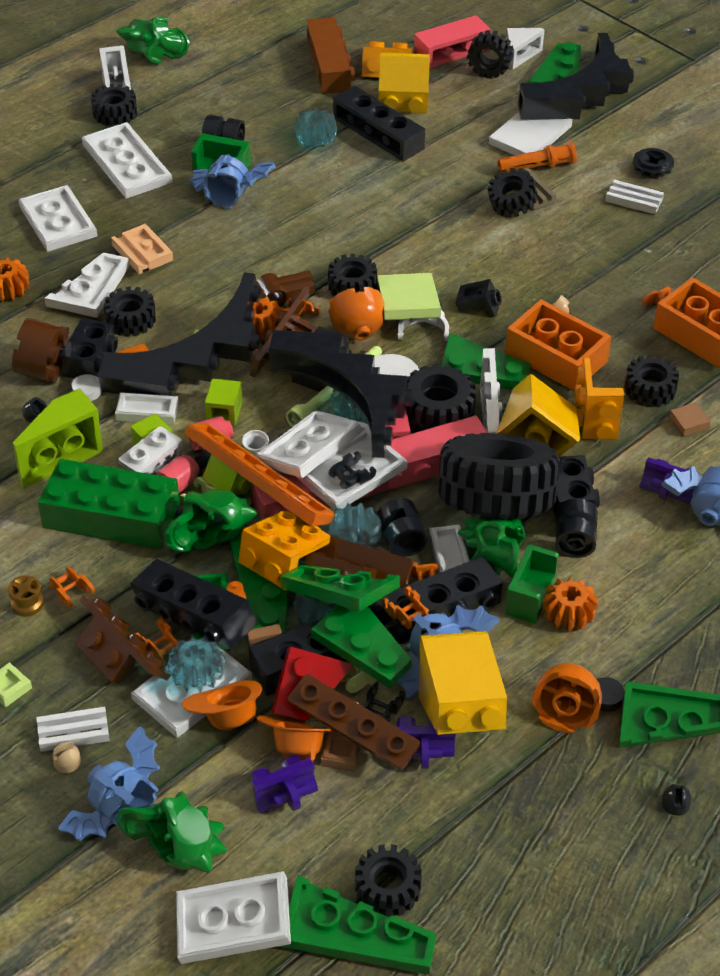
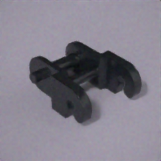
[328,451,377,489]
[364,681,406,722]

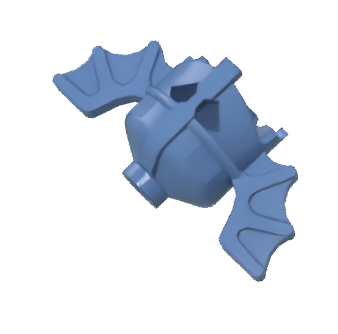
[189,154,276,210]
[661,465,720,526]
[397,605,500,701]
[58,726,160,841]

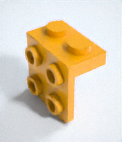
[362,41,413,77]
[574,358,624,440]
[238,511,330,591]

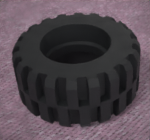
[438,433,560,519]

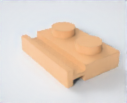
[111,224,173,275]

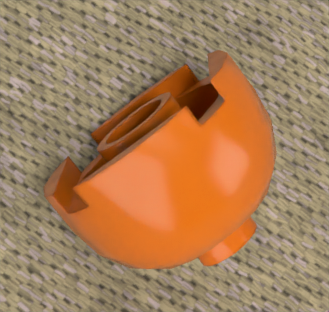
[328,287,384,341]
[532,663,602,733]

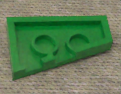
[528,42,582,83]
[442,333,530,389]
[281,565,400,612]
[311,605,412,688]
[618,681,720,748]

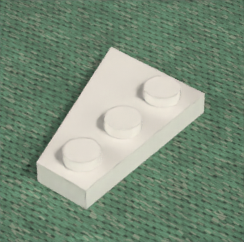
[45,252,129,318]
[480,348,502,434]

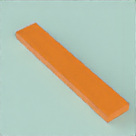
[184,423,335,526]

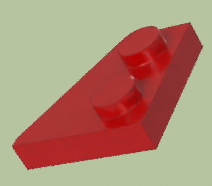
[271,647,352,722]

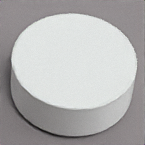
[72,374,102,401]

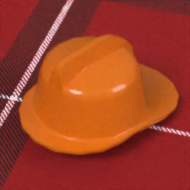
[182,680,262,731]
[257,715,332,762]

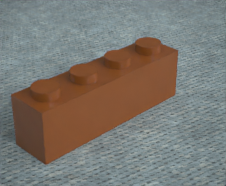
[306,17,355,94]

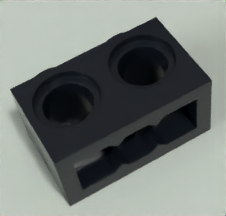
[60,318,118,379]
[553,455,600,523]

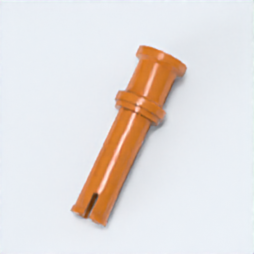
[497,141,577,174]

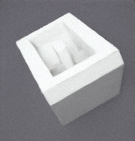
[506,28,544,70]
[99,45,131,90]

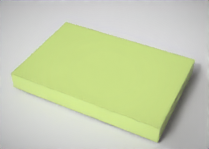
[377,273,441,320]

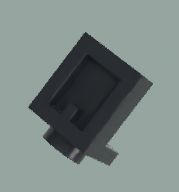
[455,279,502,317]

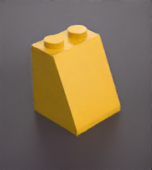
[496,374,580,457]
[418,631,507,735]

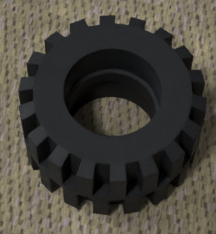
[406,364,476,433]

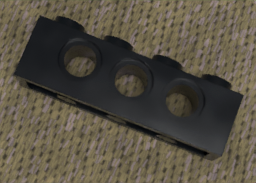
[333,86,425,162]
[130,558,257,649]

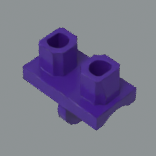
[639,457,701,504]
[396,716,456,769]
[251,756,318,813]

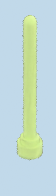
[286,346,382,427]

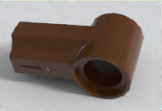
[256,271,315,308]

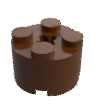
[12,318,69,383]

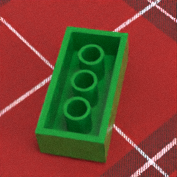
[38,459,180,549]

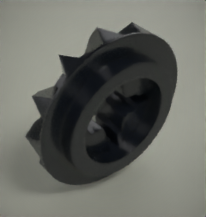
[633,148,674,177]

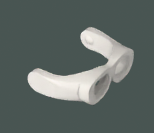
[398,310,449,342]

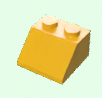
[378,53,430,113]

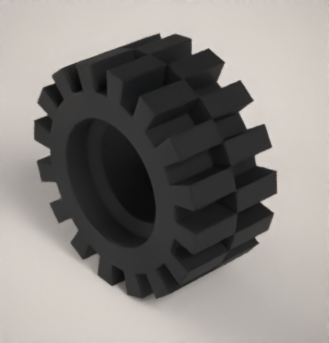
[467,30,514,78]
[91,84,137,126]
[487,168,538,217]
[328,254,377,296]
[104,286,156,337]
[624,355,679,407]
[355,844,422,917]

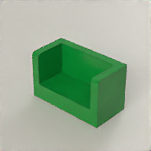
[191,133,251,171]
[505,544,559,624]

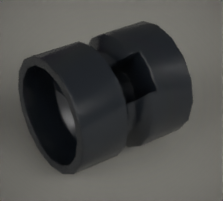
[202,114,245,141]
[377,497,428,557]
[555,498,598,558]

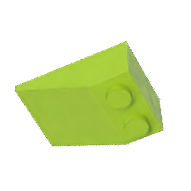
[13,388,103,489]

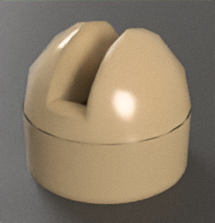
[551,294,571,313]
[52,742,81,773]

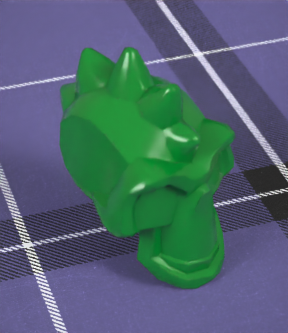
[116,16,190,64]
[164,490,257,552]
[458,515,525,578]
[116,791,227,873]

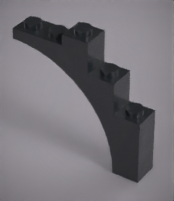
[517,33,634,120]
[98,272,261,396]
[269,330,412,458]

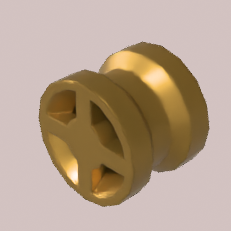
[8,575,44,617]

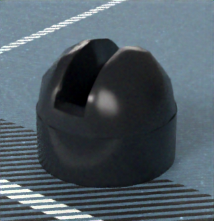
[22,397,47,423]
[662,784,692,816]

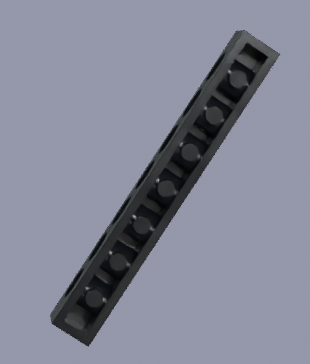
[249,556,503,696]

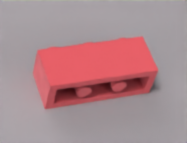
[414,15,491,68]

